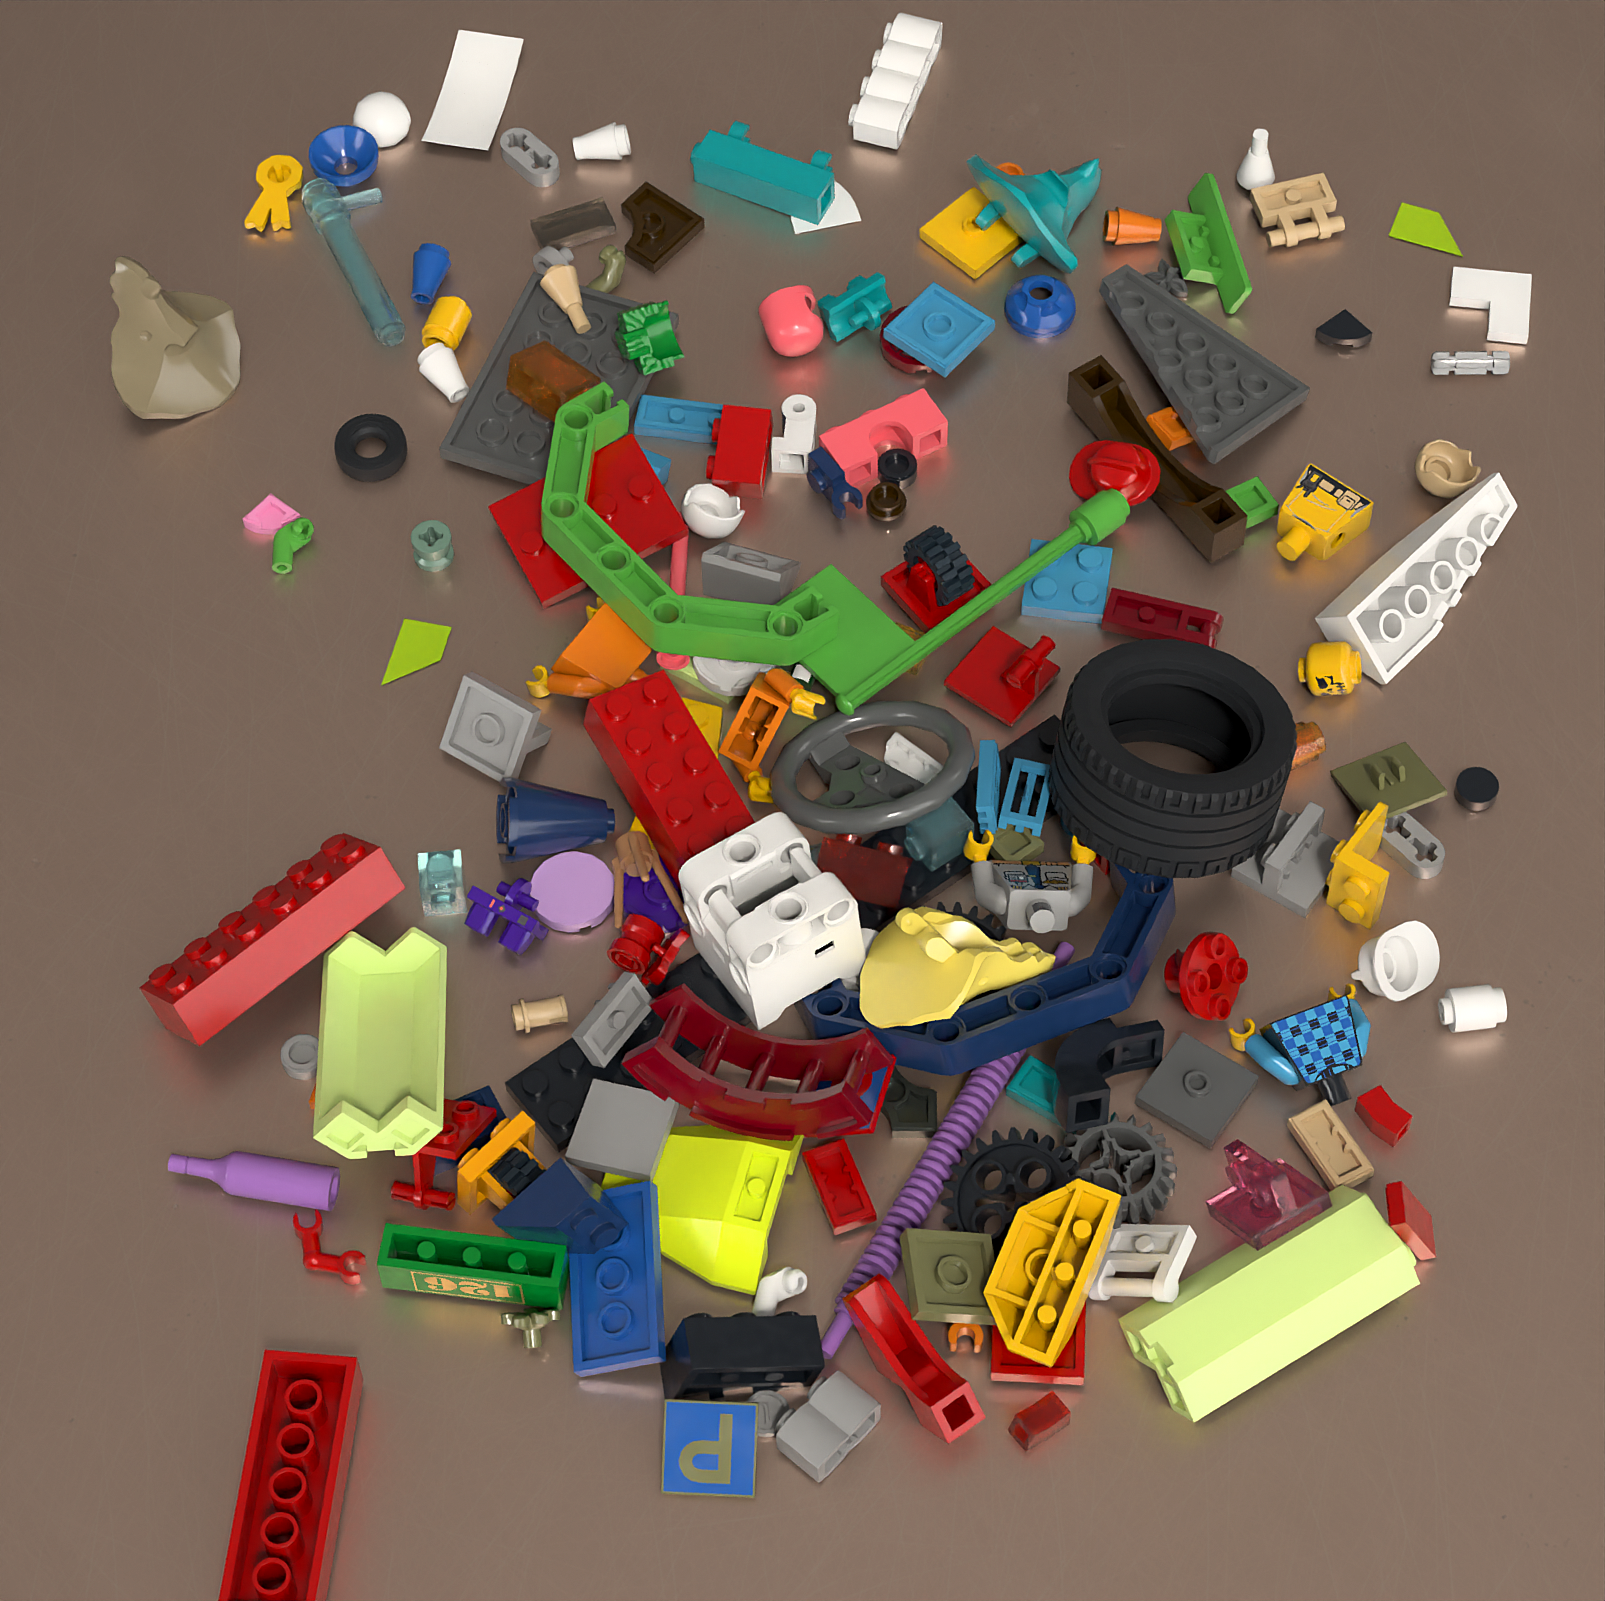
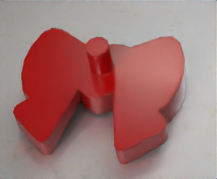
[640,928,691,986]

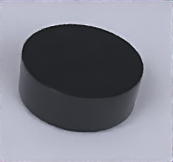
[878,449,917,489]
[1454,767,1499,811]

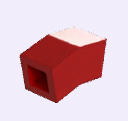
[1355,1085,1413,1147]

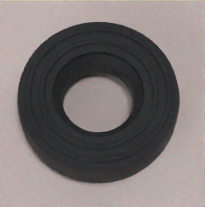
[334,414,407,482]

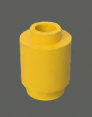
[422,296,472,350]

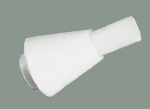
[1236,128,1275,190]

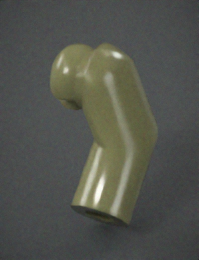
[585,245,626,293]

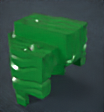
[614,300,684,375]

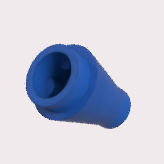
[411,243,451,305]

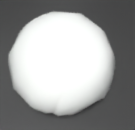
[353,91,411,148]
[681,483,745,539]

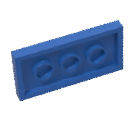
[569,1181,666,1377]

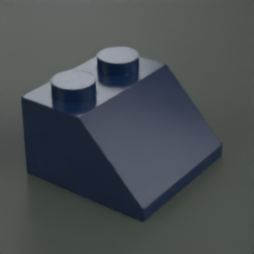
[492,1158,628,1254]

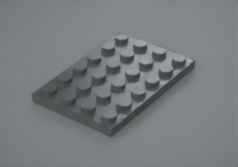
[439,272,679,485]

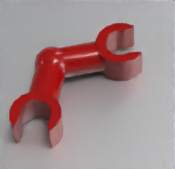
[293,1209,366,1285]

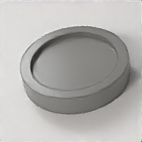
[746,1390,790,1437]

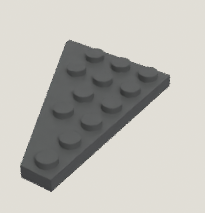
[1099,264,1310,464]

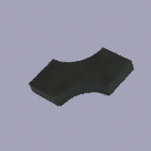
[881,1065,937,1138]

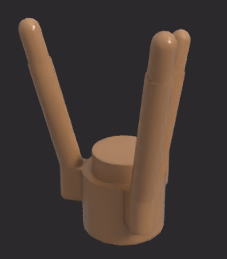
[611,831,689,929]

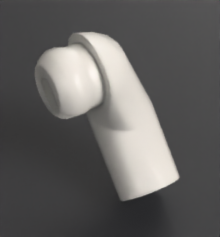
[752,1267,807,1316]

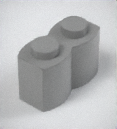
[776,1370,881,1483]

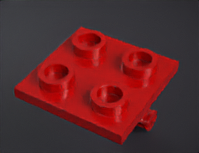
[944,626,1061,727]
[391,1098,496,1211]

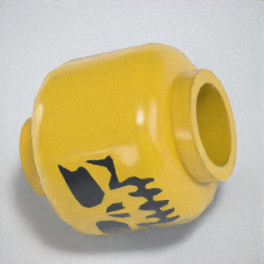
[1298,641,1362,696]

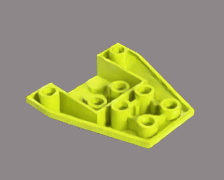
[601,1125,804,1296]

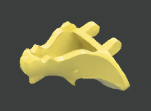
[860,906,1056,1029]

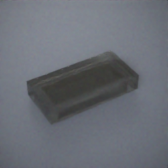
[530,197,617,251]

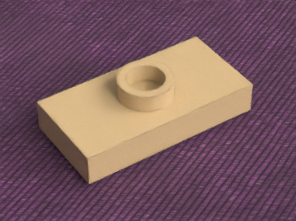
[1287,1099,1375,1191]

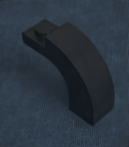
[1052,1018,1165,1133]

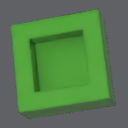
[1226,476,1279,529]

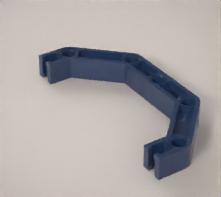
[794,861,1176,1076]

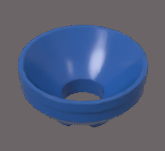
[309,125,379,187]
[1004,275,1076,339]

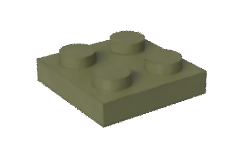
[900,1228,997,1325]

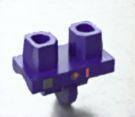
[464,878,549,956]

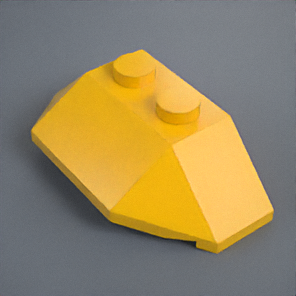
[983,1179,1121,1368]

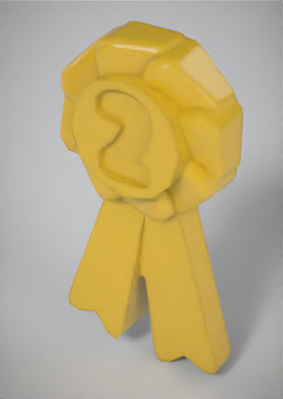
[244,155,303,232]

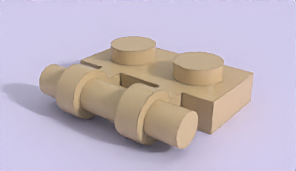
[1249,172,1345,248]

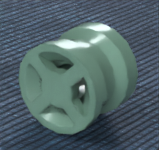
[410,520,454,572]

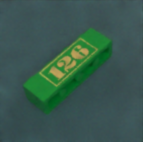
[377,1223,570,1310]

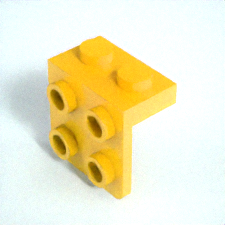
[1325,801,1389,930]

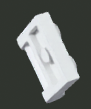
[1088,1224,1197,1303]

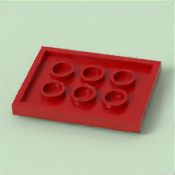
[488,433,689,609]

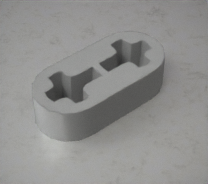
[500,127,560,187]
[1379,812,1445,879]

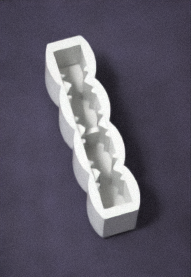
[848,12,942,150]

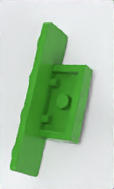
[1165,173,1252,314]

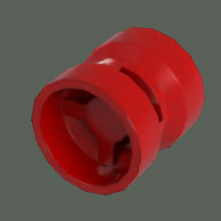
[607,914,665,975]

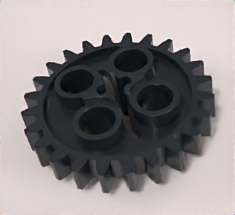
[941,1127,1087,1263]

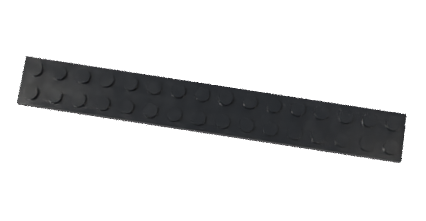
[505,714,1060,1153]

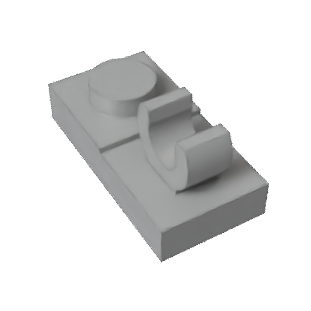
[571,972,653,1068]

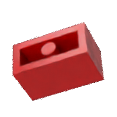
[706,404,774,499]

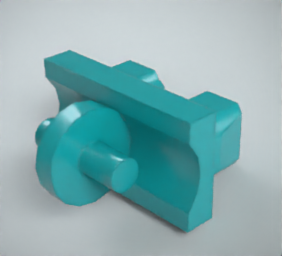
[817,272,893,342]

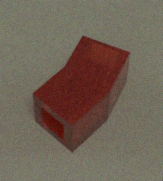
[1008,1391,1071,1452]

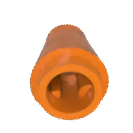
[1102,207,1162,246]

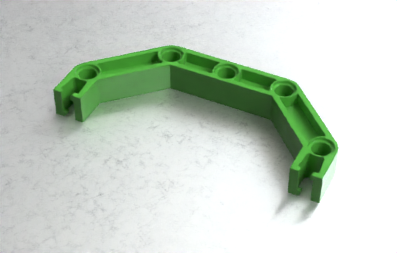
[541,381,840,666]

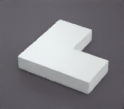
[1449,267,1532,344]

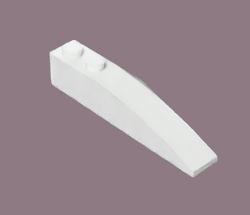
[1315,472,1518,684]

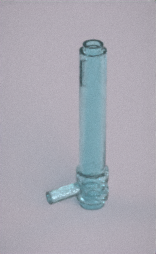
[302,178,406,347]

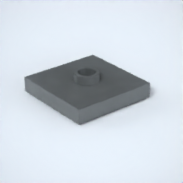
[1135,1032,1259,1149]

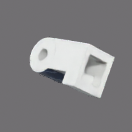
[771,394,817,474]

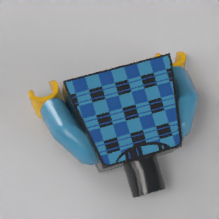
[1229,983,1371,1107]

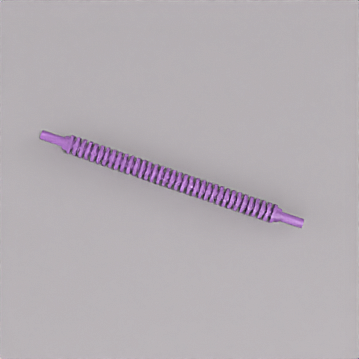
[821,942,1075,1359]

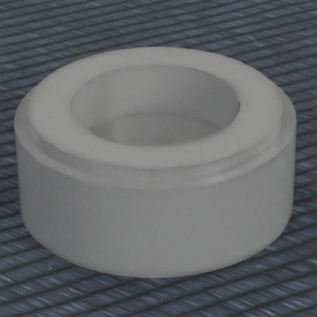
[280,1034,319,1080]

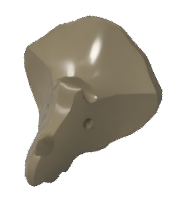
[109,256,241,419]

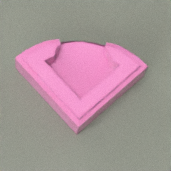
[243,494,300,534]

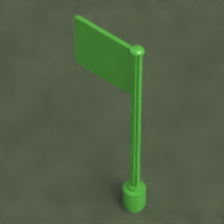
[775,488,1130,716]

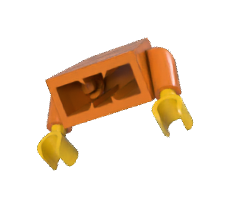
[525,596,652,699]
[718,668,825,804]

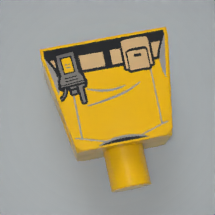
[1277,463,1374,561]

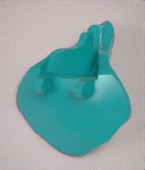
[966,154,1102,274]

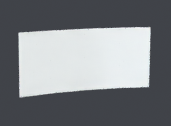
[422,30,524,151]

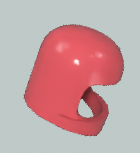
[758,285,824,357]

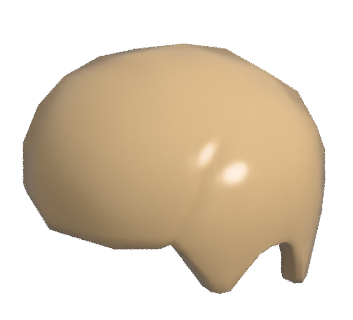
[1415,439,1481,499]

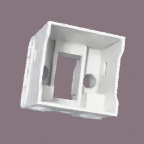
[678,812,866,1030]

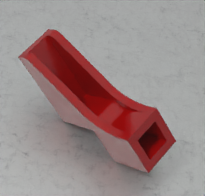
[842,1273,986,1444]

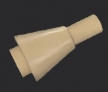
[540,264,591,334]

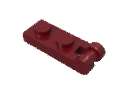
[1101,587,1224,649]

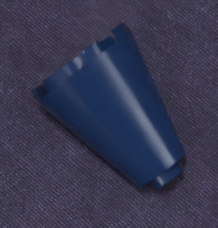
[496,777,615,863]

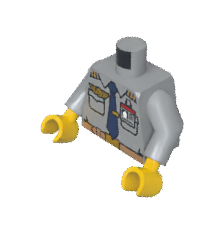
[963,830,1096,933]

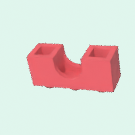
[819,388,948,488]

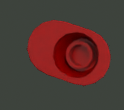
[1069,440,1161,506]

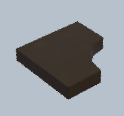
[621,181,705,274]

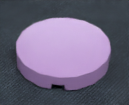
[530,851,614,933]

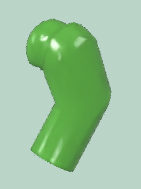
[272,517,314,574]

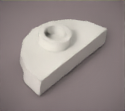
[884,732,944,784]

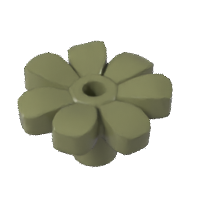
[501,1308,560,1348]

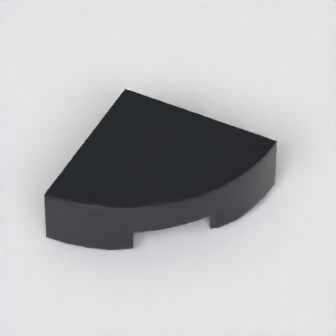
[1315,309,1372,347]

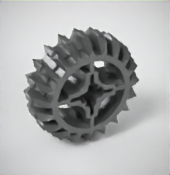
[1064,1112,1177,1229]

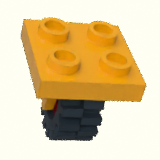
[457,1110,547,1215]

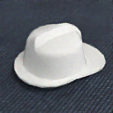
[1351,920,1440,1002]

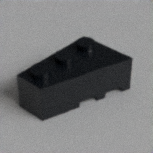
[659,1311,825,1401]

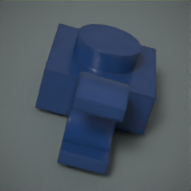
[806,446,863,520]

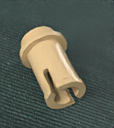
[511,994,568,1033]

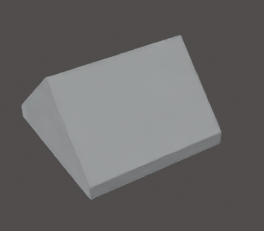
[701,542,801,605]

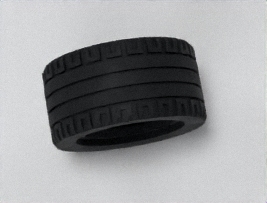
[1048,639,1297,878]

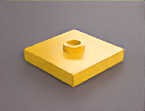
[919,186,1024,279]

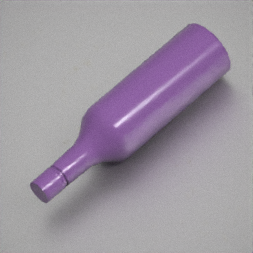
[168,1151,340,1211]

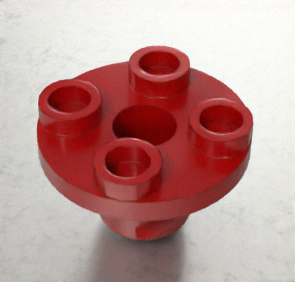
[1164,932,1248,1020]

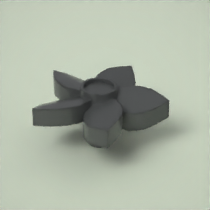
[1144,259,1188,297]

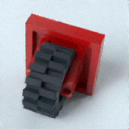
[881,525,992,634]

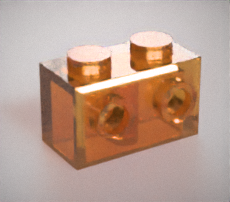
[506,340,601,422]

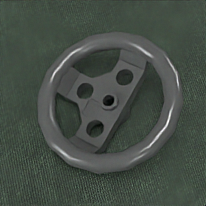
[770,701,975,834]

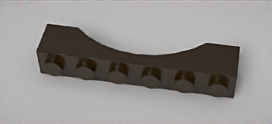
[1067,355,1248,563]

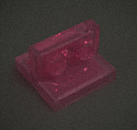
[1205,1139,1332,1251]

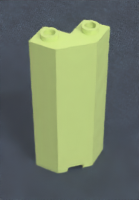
[313,927,447,1159]
[1118,1185,1420,1422]

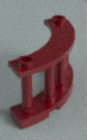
[621,983,894,1141]

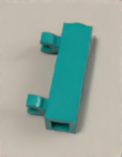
[690,121,835,225]

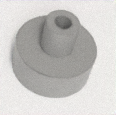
[533,246,574,275]

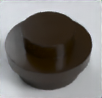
[866,482,907,521]

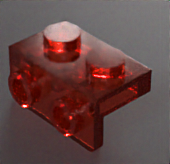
[817,834,913,909]

